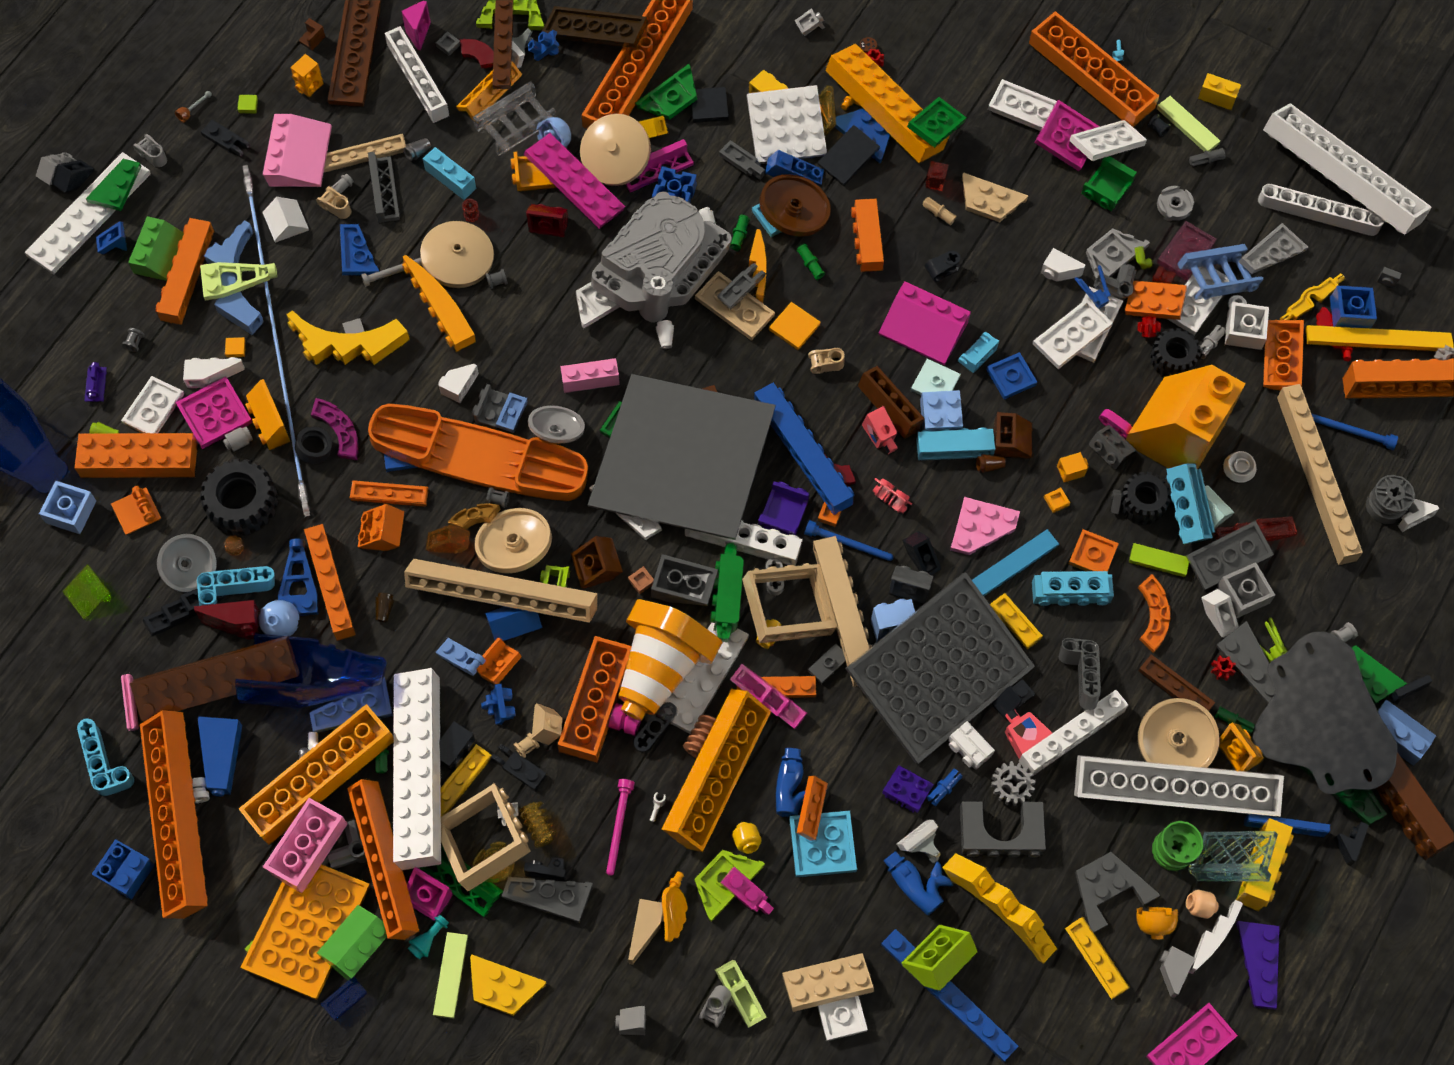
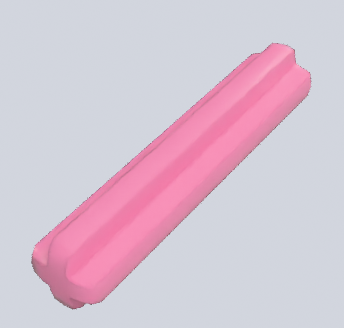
[121,674,139,731]

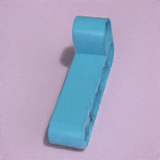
[197,566,275,606]
[77,718,134,796]

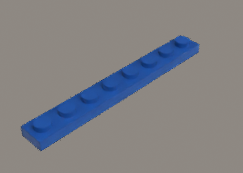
[881,929,1018,1063]

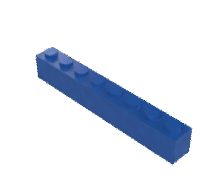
[754,382,854,515]

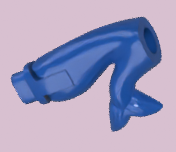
[776,748,805,817]
[884,851,953,916]

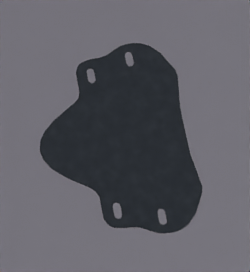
[1253,632,1397,794]

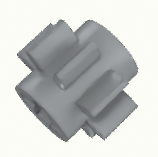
[1434,345,1454,360]

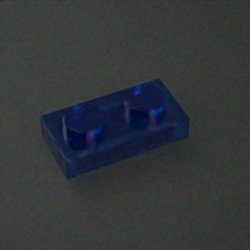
[321,976,367,1021]

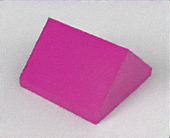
[402,1,431,50]
[407,867,453,921]

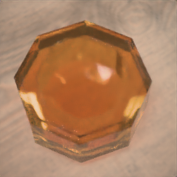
[224,535,244,556]

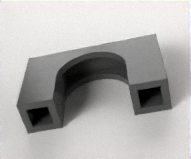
[960,802,1046,858]

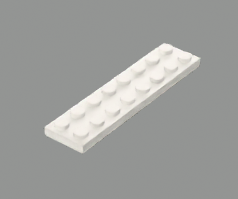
[25,152,151,275]

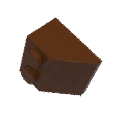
[571,536,623,588]

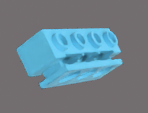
[1166,463,1215,544]
[1032,571,1114,606]

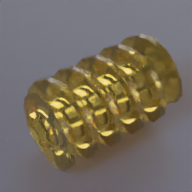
[519,802,556,848]

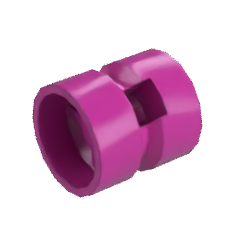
[608,703,641,736]

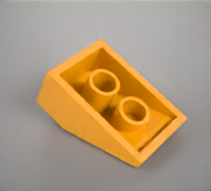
[1219,722,1263,771]

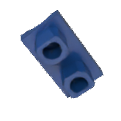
[528,30,559,61]
[481,684,515,725]

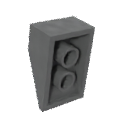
[651,554,718,606]

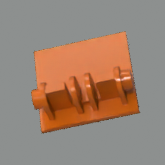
[111,486,161,535]

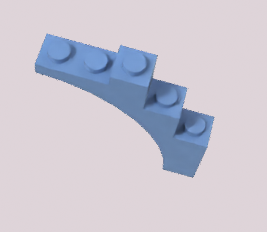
[204,220,264,335]

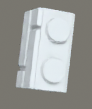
[948,721,995,770]

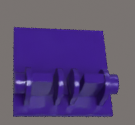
[882,765,934,813]

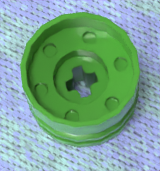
[1152,821,1203,871]

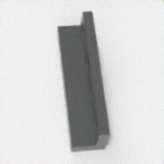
[368,152,400,223]

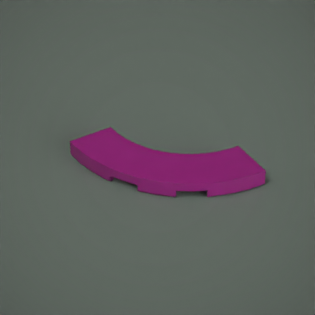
[311,398,359,460]

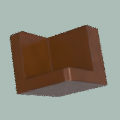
[299,18,326,51]

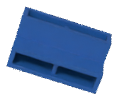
[485,606,542,641]

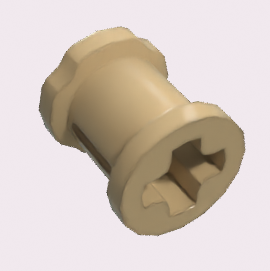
[513,733,540,758]

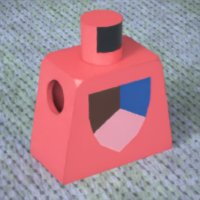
[862,406,898,454]
[1005,709,1052,759]

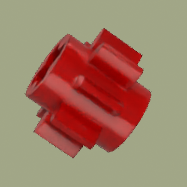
[866,49,884,67]
[1138,316,1161,337]
[1211,655,1236,681]

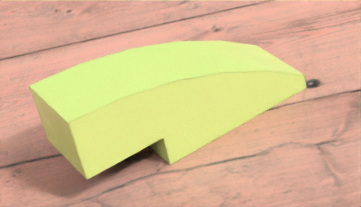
[715,960,766,1028]

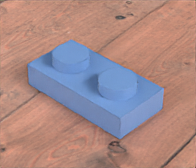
[496,393,528,433]

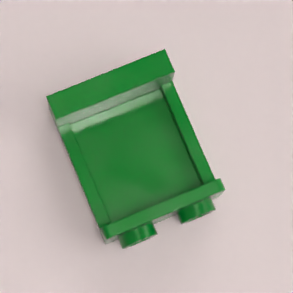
[1081,156,1137,212]

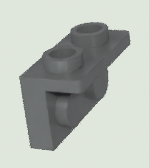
[472,384,508,430]
[1089,425,1136,469]

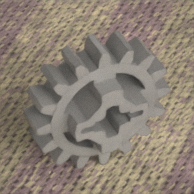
[991,761,1036,806]

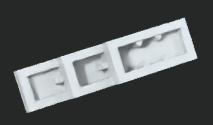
[1189,900,1243,974]

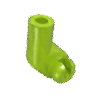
[1134,246,1152,270]

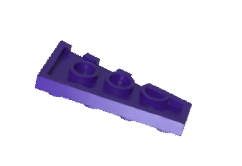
[1236,921,1279,1010]

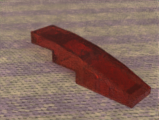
[1214,517,1297,542]

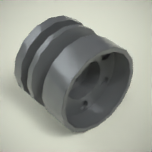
[1366,475,1415,524]

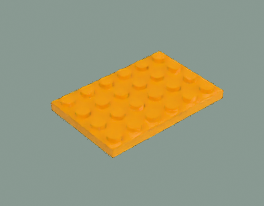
[240,864,371,1000]

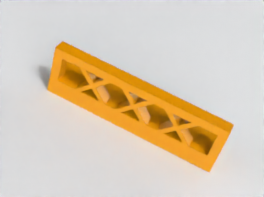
[456,61,522,121]

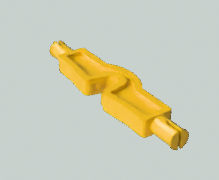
[1280,274,1345,320]

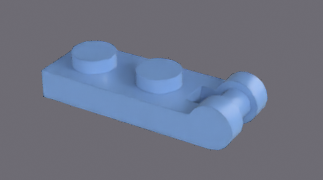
[436,638,486,676]

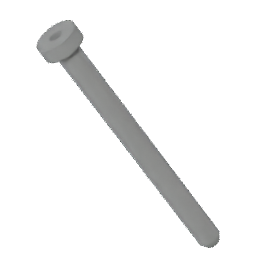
[361,258,422,287]

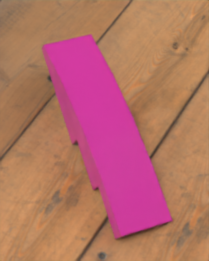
[730,664,808,729]

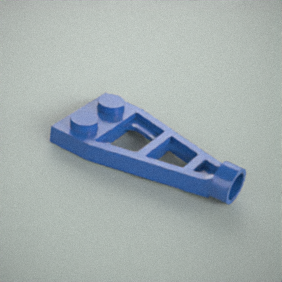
[278,539,319,616]

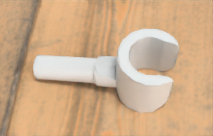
[650,792,666,822]

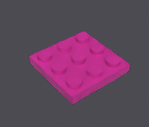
[1034,100,1100,171]
[175,377,253,449]

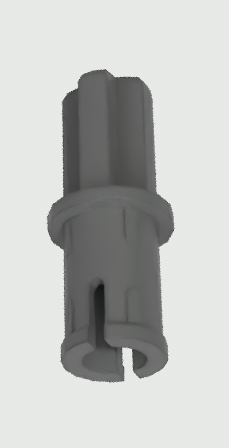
[1189,148,1225,167]

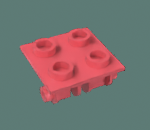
[873,478,912,513]

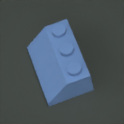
[1378,700,1436,766]

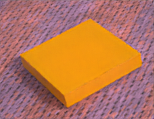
[769,302,821,350]

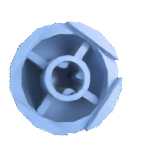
[536,117,571,148]
[259,600,299,639]

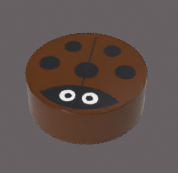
[859,37,877,53]

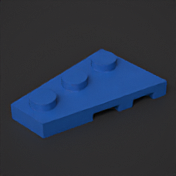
[340,224,379,275]

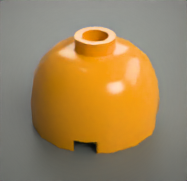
[1137,907,1178,939]

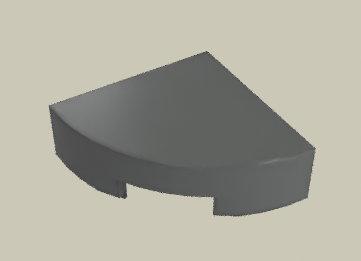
[1111,490,1122,514]

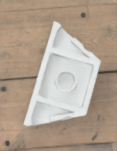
[576,282,620,329]

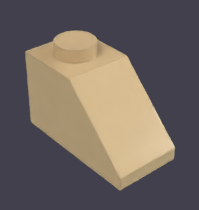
[532,703,562,745]

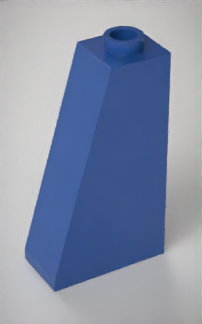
[198,717,242,797]

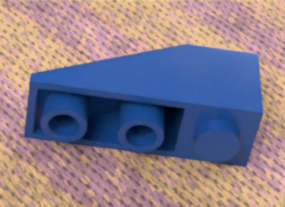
[765,150,824,186]

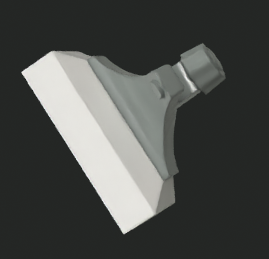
[512,28,533,68]
[897,820,941,863]

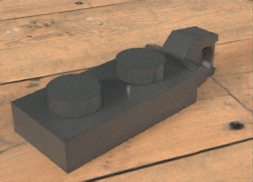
[719,140,765,180]

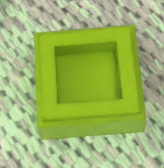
[237,95,258,113]

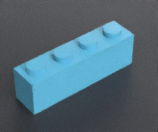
[916,427,995,460]

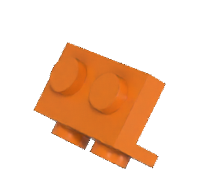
[476,638,522,685]

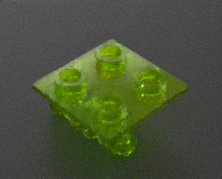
[62,564,112,619]

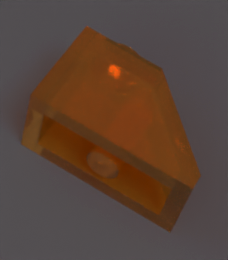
[426,524,470,553]

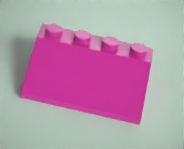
[878,281,971,365]

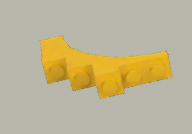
[286,310,410,365]
[942,853,1057,963]

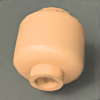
[1186,890,1219,919]

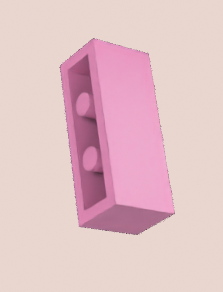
[560,358,620,393]

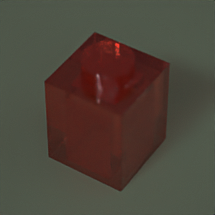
[925,161,948,191]

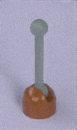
[175,91,212,123]

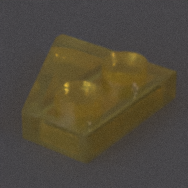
[819,85,836,135]

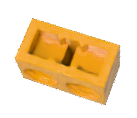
[290,54,324,97]

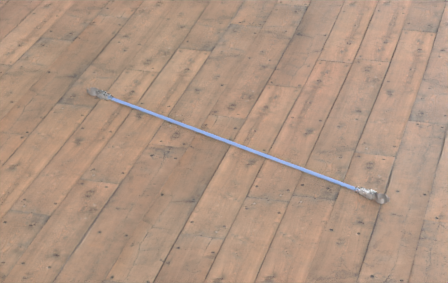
[243,165,310,517]

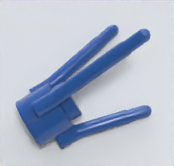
[1075,265,1111,309]

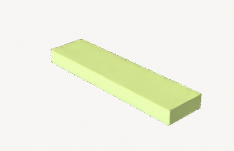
[1157,96,1220,151]
[433,932,468,1019]

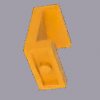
[511,152,557,191]

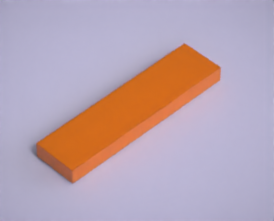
[350,480,429,507]

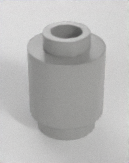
[223,427,253,452]

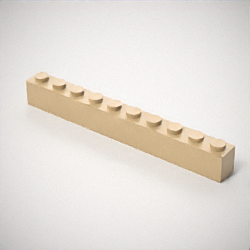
[1277,384,1363,565]
[404,559,597,623]

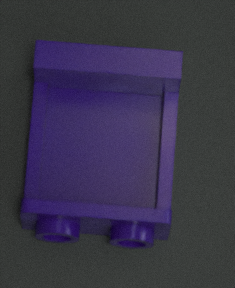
[758,481,810,535]

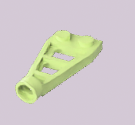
[200,262,278,301]

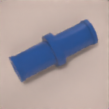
[927,769,962,806]

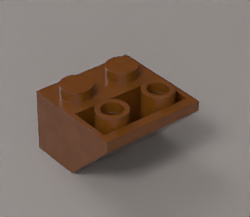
[994,412,1032,458]

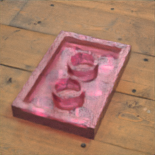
[1157,221,1217,281]

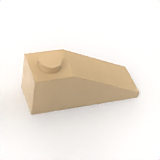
[628,899,664,965]

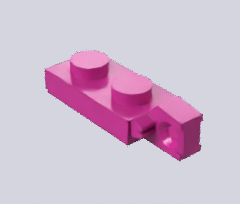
[721,867,774,915]

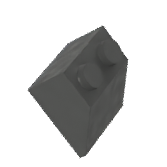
[888,566,933,604]

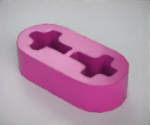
[1099,409,1132,438]

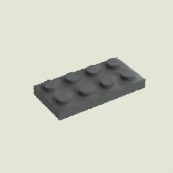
[1186,521,1274,590]

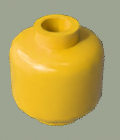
[732,822,762,854]

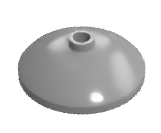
[528,406,585,444]
[157,534,216,592]

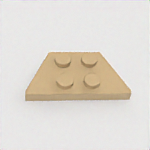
[962,173,1028,222]

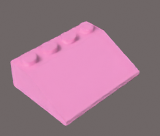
[263,114,332,187]

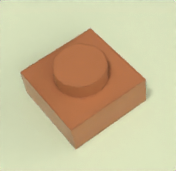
[628,566,654,594]

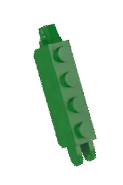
[710,543,744,642]

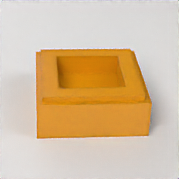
[225,337,246,357]
[1044,488,1070,513]

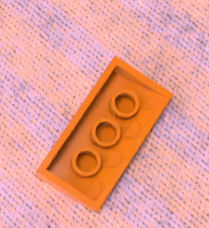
[1263,320,1304,391]

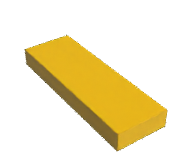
[990,593,1043,649]

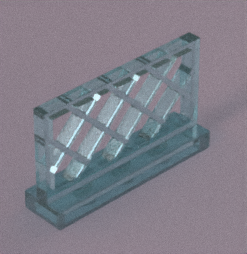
[1188,831,1278,882]

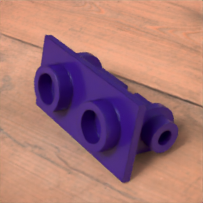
[84,362,107,402]

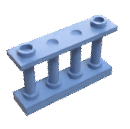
[1177,244,1263,300]

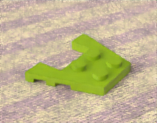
[476,0,544,30]

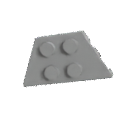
[1086,228,1150,279]

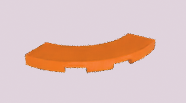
[1138,574,1170,653]

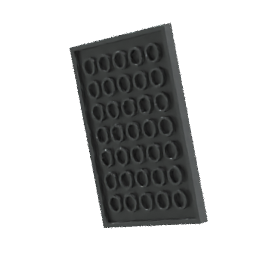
[845,572,1035,764]

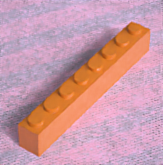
[347,779,419,940]

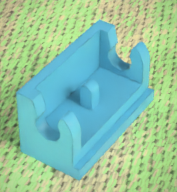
[958,332,999,373]

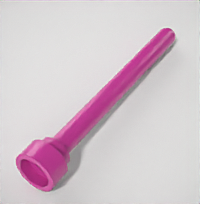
[606,779,635,876]

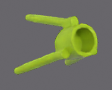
[1260,618,1288,662]

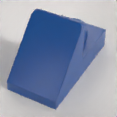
[96,221,127,255]

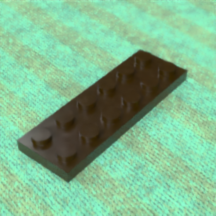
[542,6,648,48]

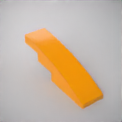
[749,229,766,303]

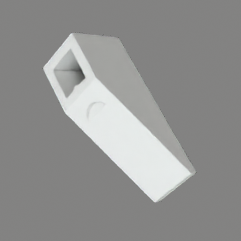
[183,357,245,388]

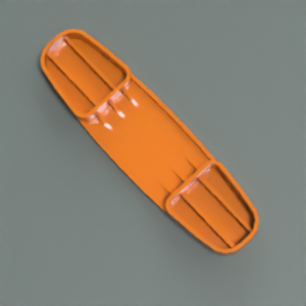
[368,404,588,501]

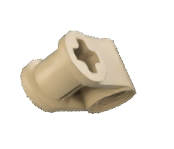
[316,186,352,219]
[808,348,844,374]

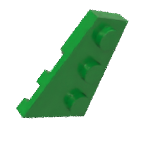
[86,158,142,211]

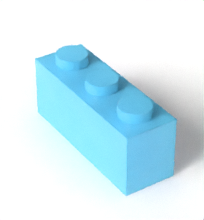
[423,147,476,200]

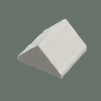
[263,197,309,243]

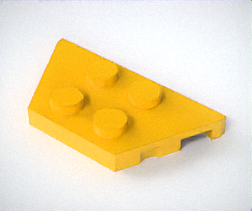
[470,954,546,1016]

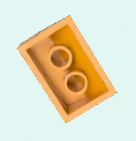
[245,379,290,450]

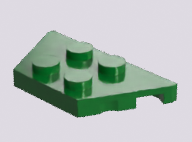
[635,64,698,120]

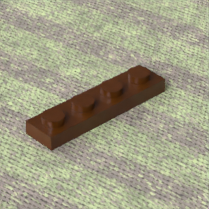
[1138,654,1215,711]

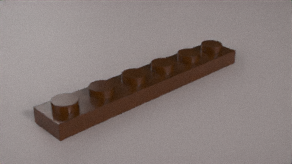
[493,0,514,89]

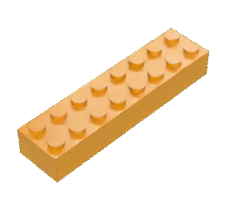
[825,44,950,163]
[662,689,771,852]
[239,704,394,845]

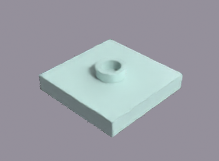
[911,359,961,395]

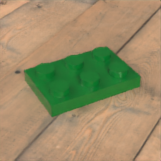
[907,97,967,148]

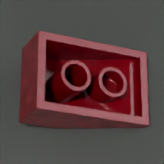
[194,600,262,639]

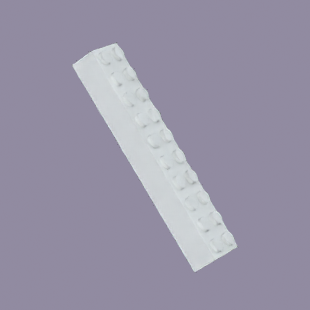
[1263,103,1432,235]
[393,668,441,870]
[1074,755,1284,817]

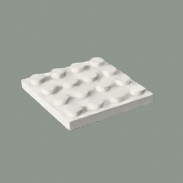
[747,85,827,164]

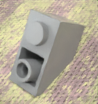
[36,153,77,185]

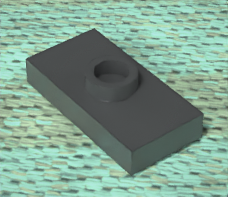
[808,644,846,685]

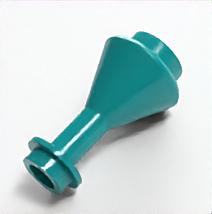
[407,915,449,959]

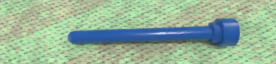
[1311,413,1398,450]
[804,520,894,561]

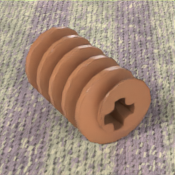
[683,715,716,759]

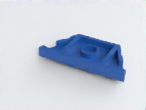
[830,109,890,163]

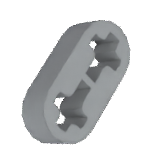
[765,558,784,596]

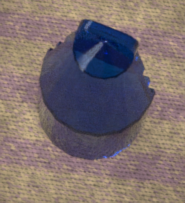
[0,377,68,493]
[235,634,386,708]

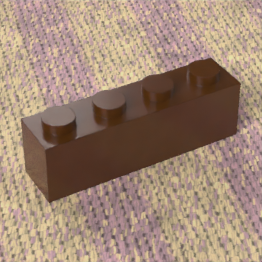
[858,366,925,439]

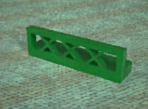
[420,845,503,917]

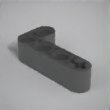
[1058,638,1101,710]

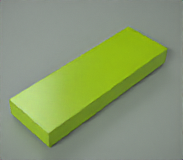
[1129,543,1189,577]

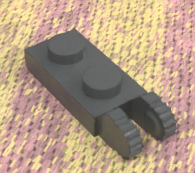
[717,263,766,310]

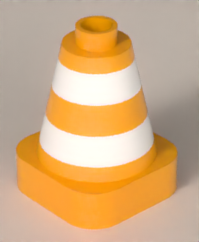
[618,599,723,721]

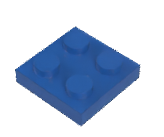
[986,352,1037,399]

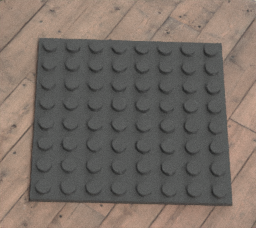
[588,374,776,540]

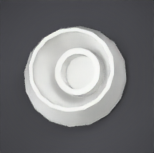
[1223,451,1257,482]

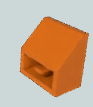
[358,504,405,551]

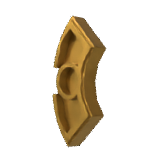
[448,503,501,532]

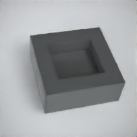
[436,32,461,56]
[1377,267,1402,288]

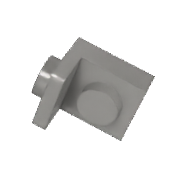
[795,8,825,36]

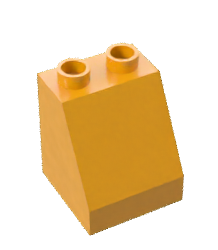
[1126,365,1246,469]

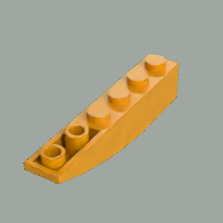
[402,255,476,352]

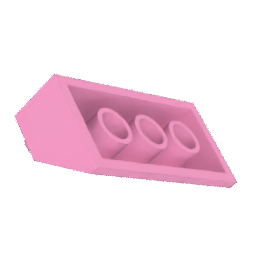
[263,798,348,893]

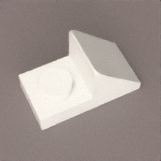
[1398,499,1439,532]

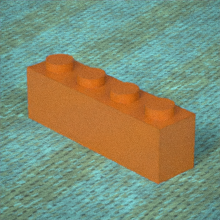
[851,199,884,272]

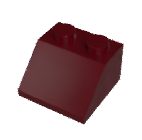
[526,204,568,237]

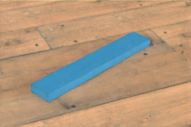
[972,530,1059,596]

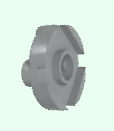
[1157,186,1194,221]

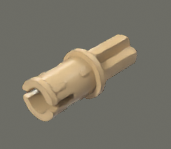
[923,197,957,226]

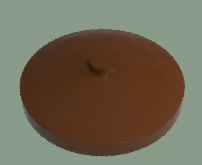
[759,174,831,236]

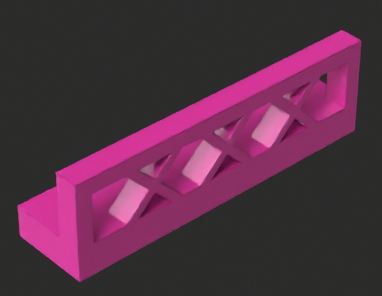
[625,139,694,192]

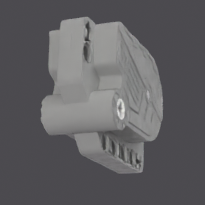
[591,192,731,323]

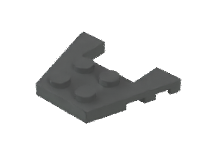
[1075,852,1160,933]

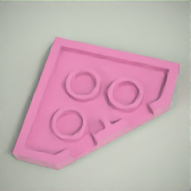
[950,497,1020,555]

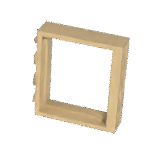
[742,563,837,643]
[441,783,531,891]

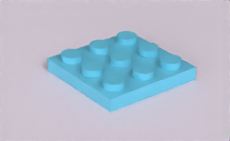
[789,811,857,877]

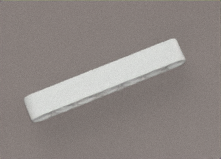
[1258,184,1384,236]

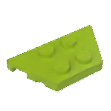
[694,850,765,922]

